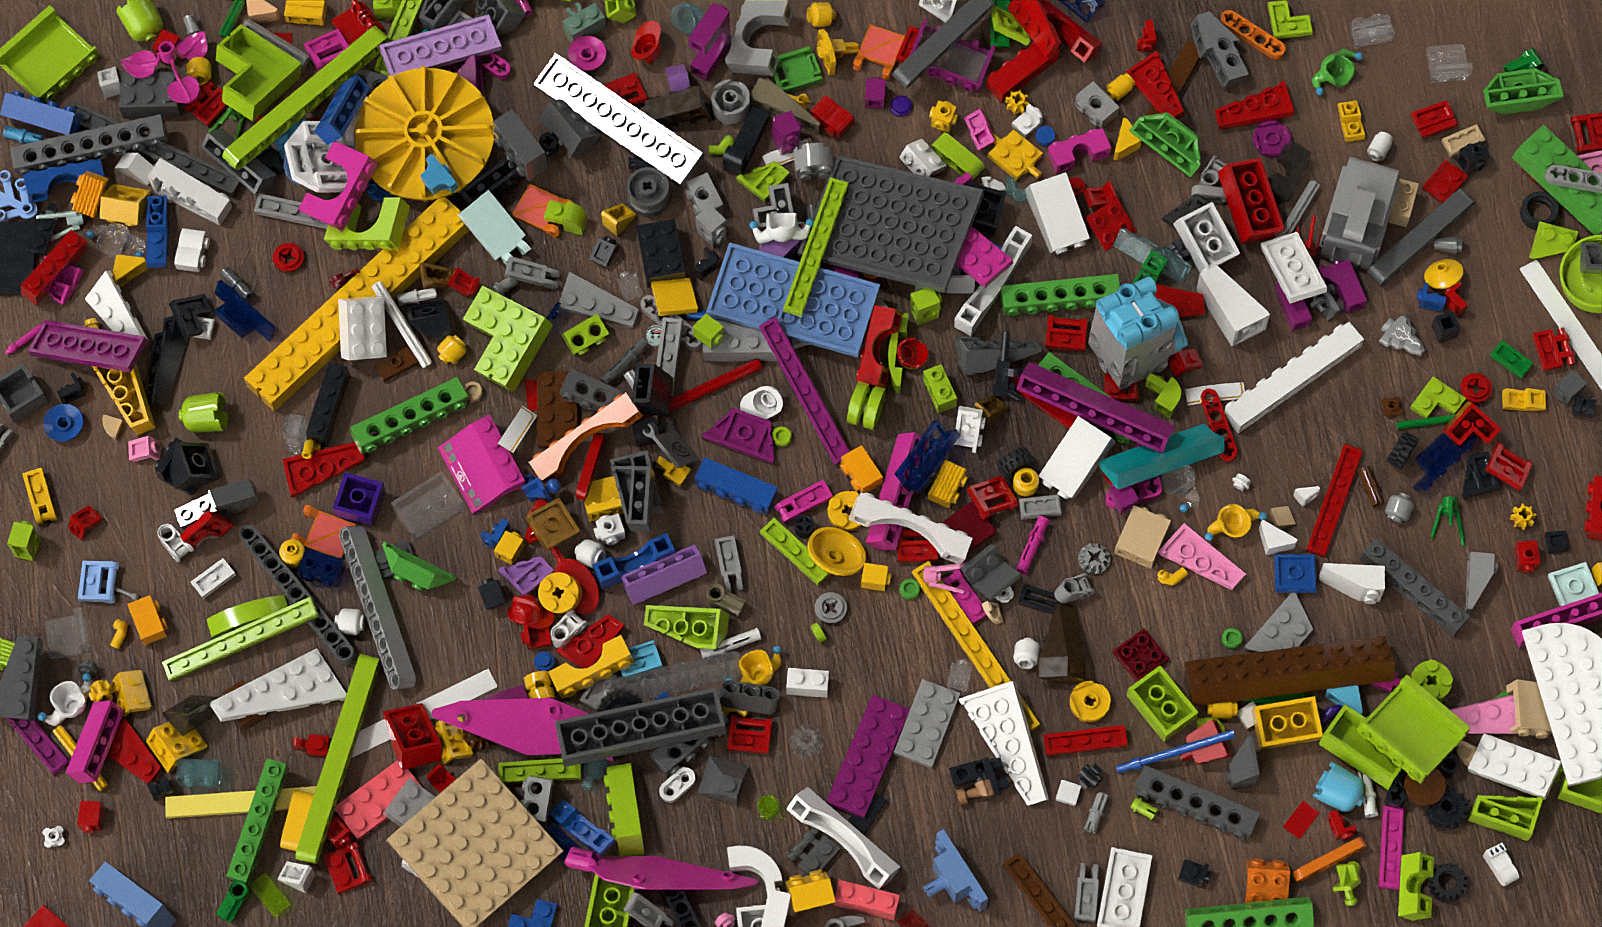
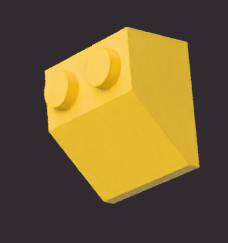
[100,184,150,226]

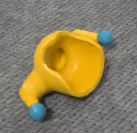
[1205,504,1267,541]
[725,645,782,686]

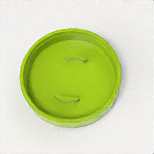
[1560,235,1602,313]

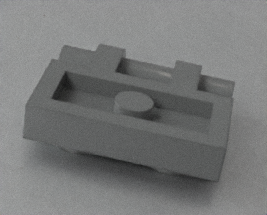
[787,827,840,876]

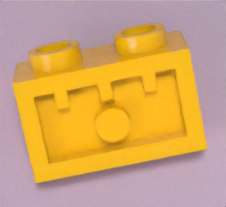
[434,717,473,765]

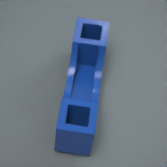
[23,159,105,203]
[593,533,675,590]

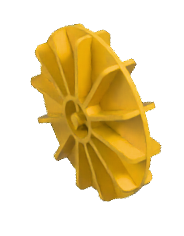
[355,66,494,202]

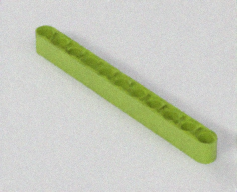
[222,26,391,170]
[295,654,381,864]

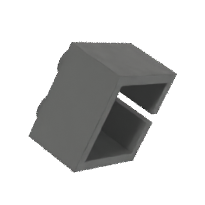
[0,363,48,423]

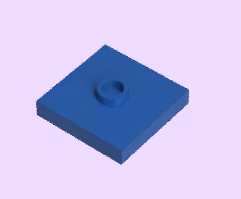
[1274,554,1316,593]

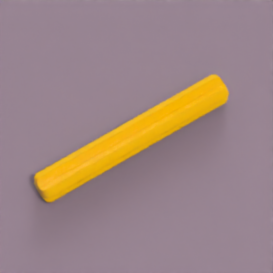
[53,725,108,792]

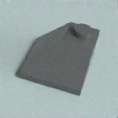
[1225,735,1260,789]
[697,755,749,806]

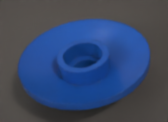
[43,404,83,442]

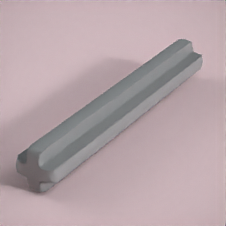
[1276,180,1320,238]

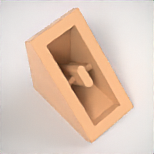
[246,0,280,24]

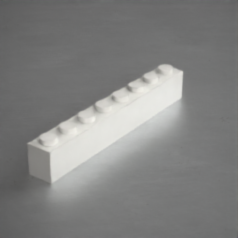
[1224,322,1364,434]

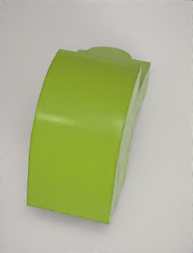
[544,200,588,236]
[1145,373,1181,419]

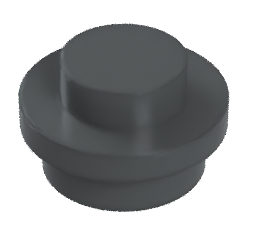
[77,660,98,677]

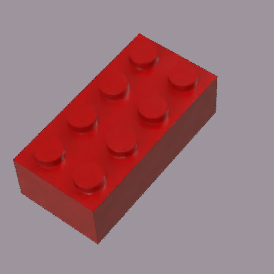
[1217,158,1285,244]

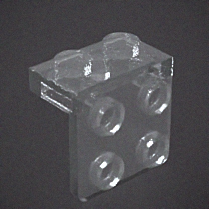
[1426,44,1473,83]

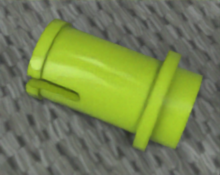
[1130,797,1158,820]

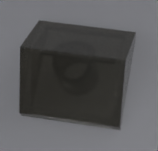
[162,695,218,736]

